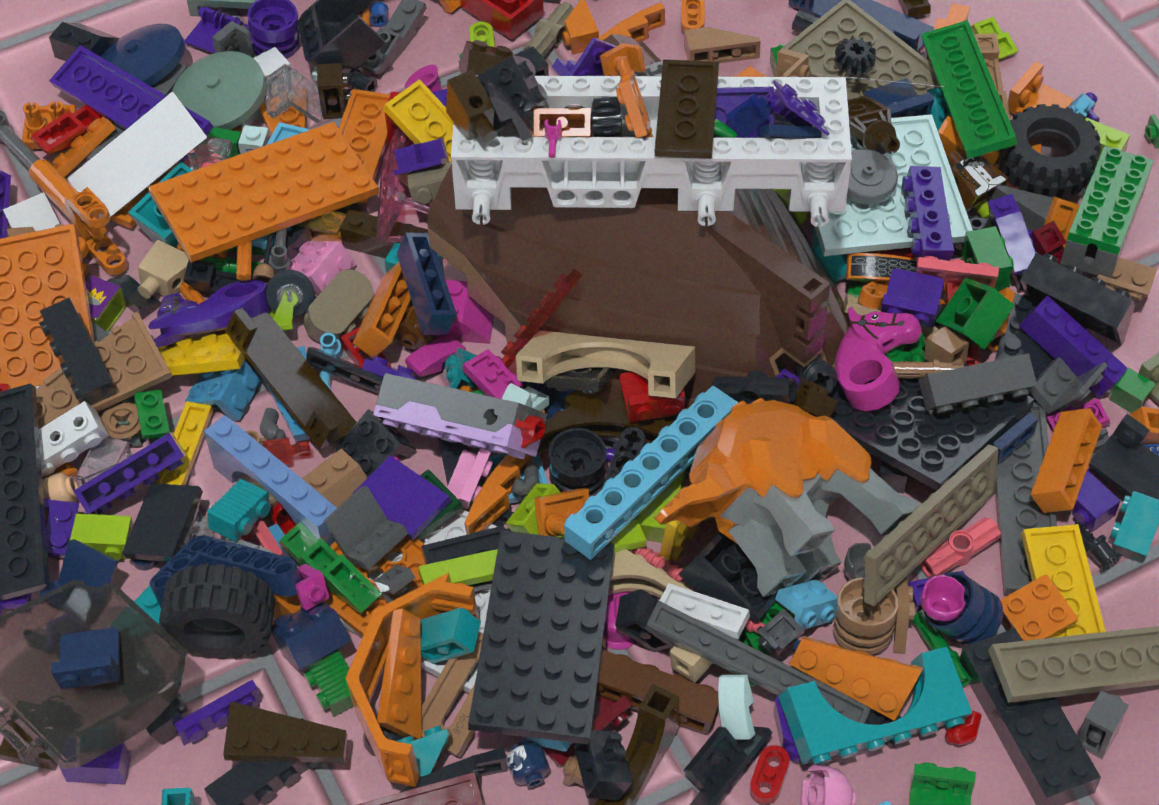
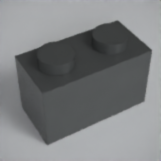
[1078,690,1129,759]

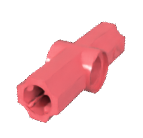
[920,517,1001,578]

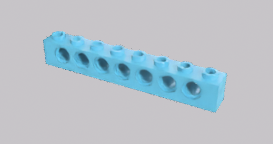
[564,386,738,560]

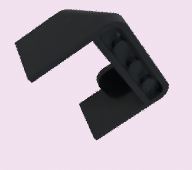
[298,0,386,69]

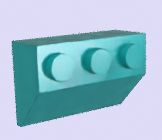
[128,162,194,248]

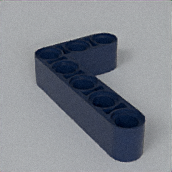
[149,535,302,608]

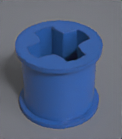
[369,2,389,27]

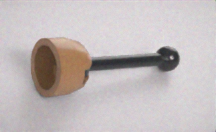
[253,232,276,285]

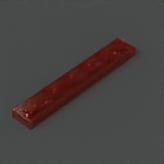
[498,268,583,369]

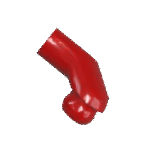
[945,711,982,745]

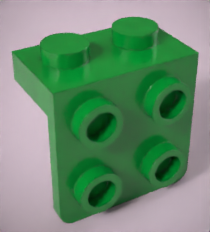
[909,762,976,805]

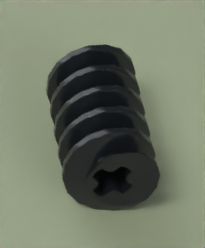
[794,356,837,396]

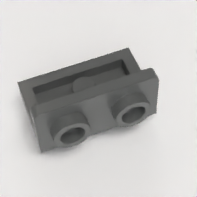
[212,21,254,58]

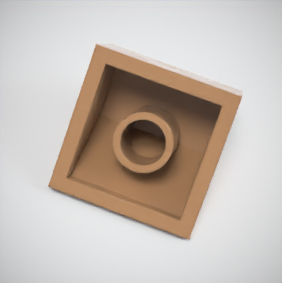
[302,449,367,508]

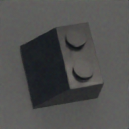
[49,22,120,61]

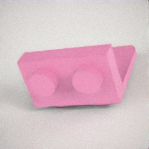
[289,241,356,295]

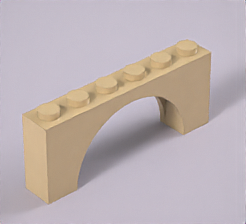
[516,330,695,398]
[608,549,736,683]

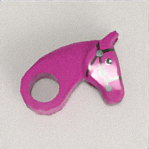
[835,307,922,411]

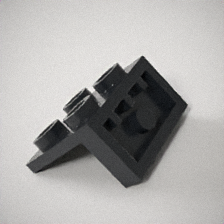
[335,409,416,478]

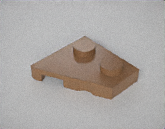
[893,576,915,653]

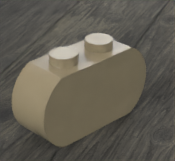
[303,270,374,342]

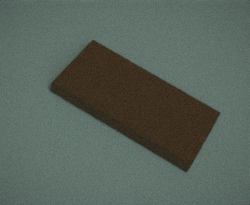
[654,59,719,159]

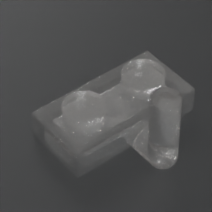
[187,137,233,170]

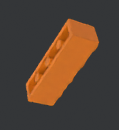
[353,262,411,358]
[1030,408,1102,513]

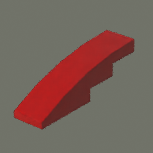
[30,105,113,155]

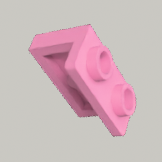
[447,448,493,510]

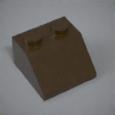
[459,40,513,76]

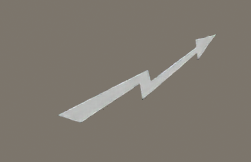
[810,73,944,87]

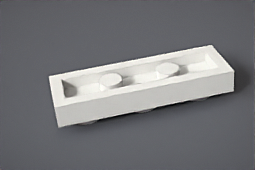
[659,583,750,639]

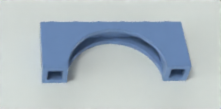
[204,415,337,546]

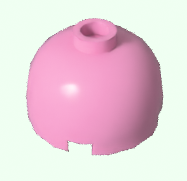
[800,765,856,805]

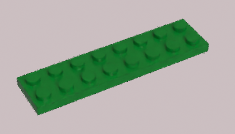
[921,20,1017,159]

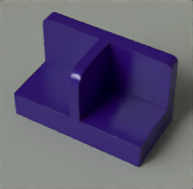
[393,138,449,175]

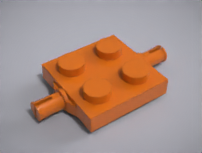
[615,56,653,138]

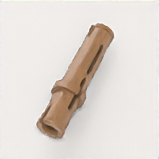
[892,360,964,378]

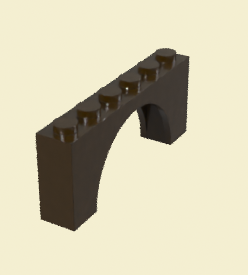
[594,684,680,805]

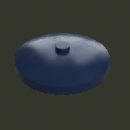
[101,23,185,86]

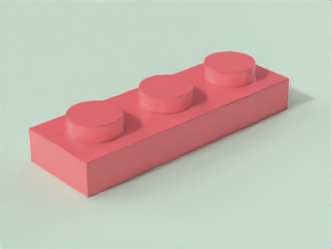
[915,256,999,288]

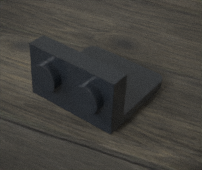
[477,55,549,130]

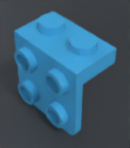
[185,360,262,421]

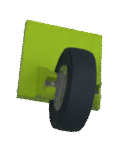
[266,270,314,332]

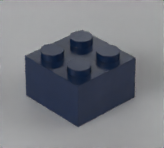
[271,602,351,670]

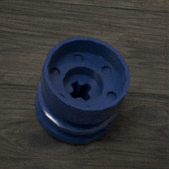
[924,572,1003,646]

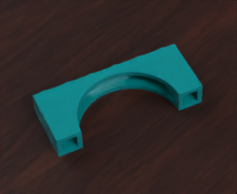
[779,647,972,765]

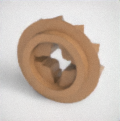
[101,403,141,442]

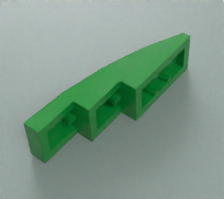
[279,522,382,614]

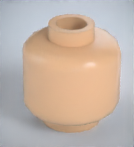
[42,473,79,503]

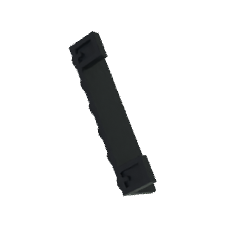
[1089,413,1159,500]

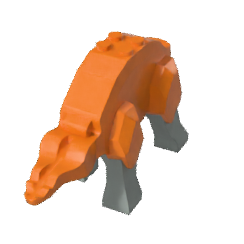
[654,398,920,597]

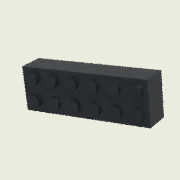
[959,628,1101,805]

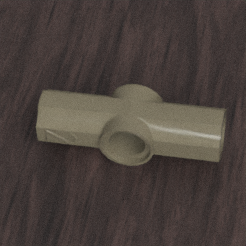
[523,1,574,58]

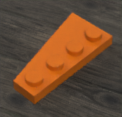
[377,609,421,741]
[789,636,923,721]

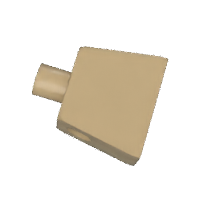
[138,240,189,299]

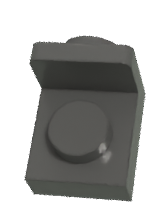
[374,565,415,603]

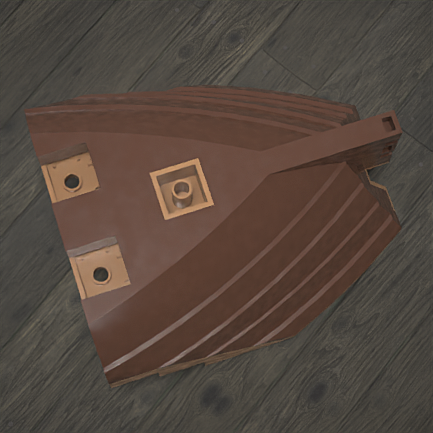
[428,34,850,409]

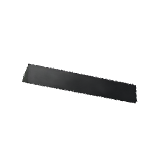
[306,347,384,394]

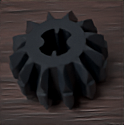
[834,35,876,78]
[592,96,623,137]

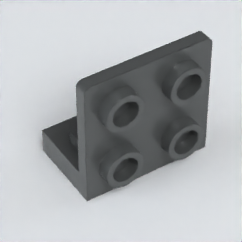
[1028,357,1108,414]
[324,486,408,570]

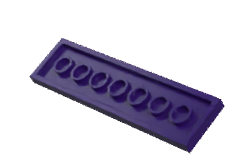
[49,45,214,163]

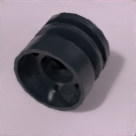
[548,428,606,497]

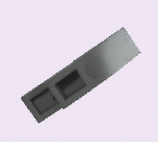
[360,0,427,74]

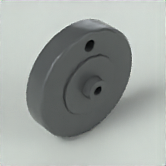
[847,149,898,205]

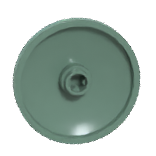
[172,51,267,130]

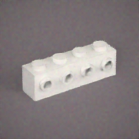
[39,401,109,477]

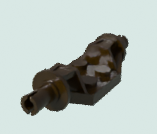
[847,95,900,154]

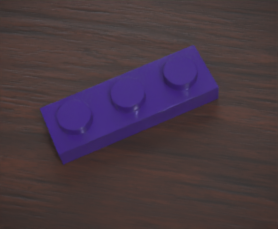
[174,680,262,746]

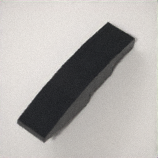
[399,748,508,793]

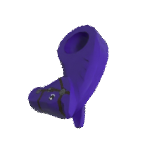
[149,280,272,347]

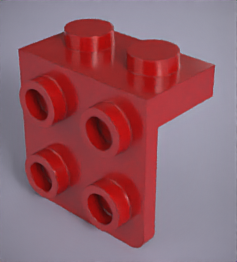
[620,372,685,423]

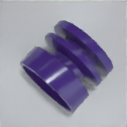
[247,0,300,58]

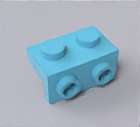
[775,580,837,630]

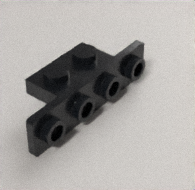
[684,726,772,805]

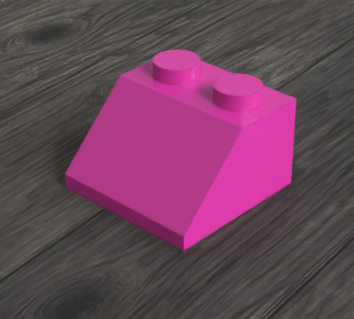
[437,280,494,344]

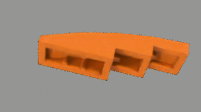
[598,2,665,43]
[464,454,533,535]

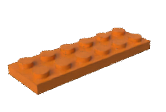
[339,89,390,204]

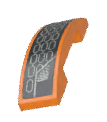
[846,253,945,294]

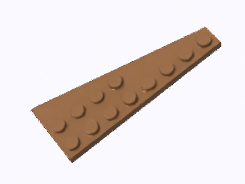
[36,311,172,429]

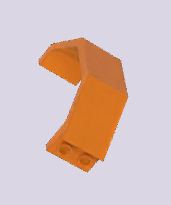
[346,573,479,787]

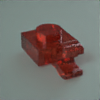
[262,438,311,467]

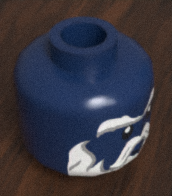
[506,740,550,788]

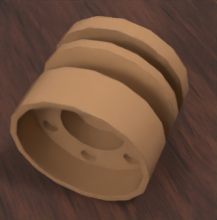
[833,577,898,655]

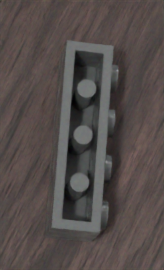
[918,354,1037,414]

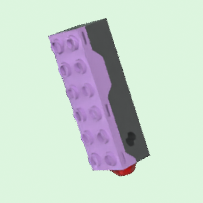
[373,373,547,459]

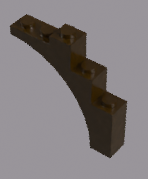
[537,385,693,473]

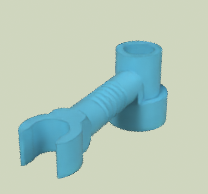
[320,333,343,391]

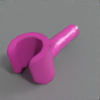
[544,119,562,158]

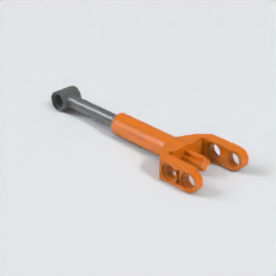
[0,110,127,275]

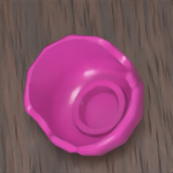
[921,575,966,622]

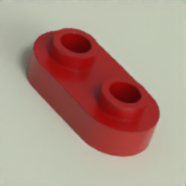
[750,745,790,804]

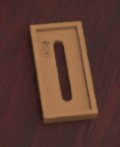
[421,633,483,758]

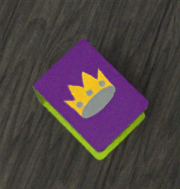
[86,276,127,333]

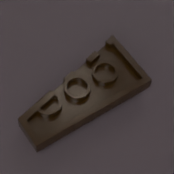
[223,701,347,763]

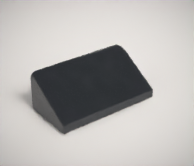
[107,275,161,319]

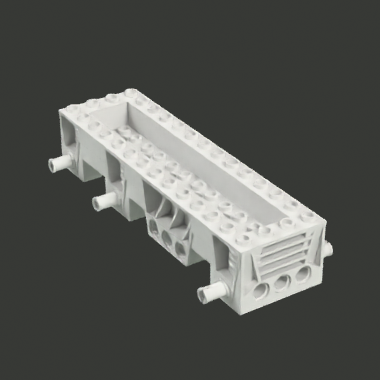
[451,75,852,227]

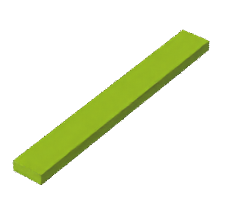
[419,519,647,586]

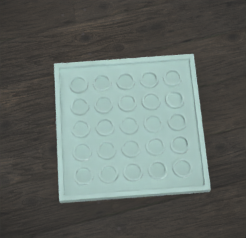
[810,115,973,256]

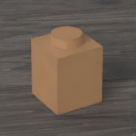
[925,326,969,363]

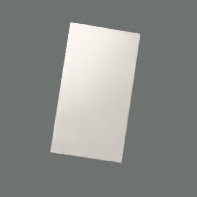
[68,92,207,218]

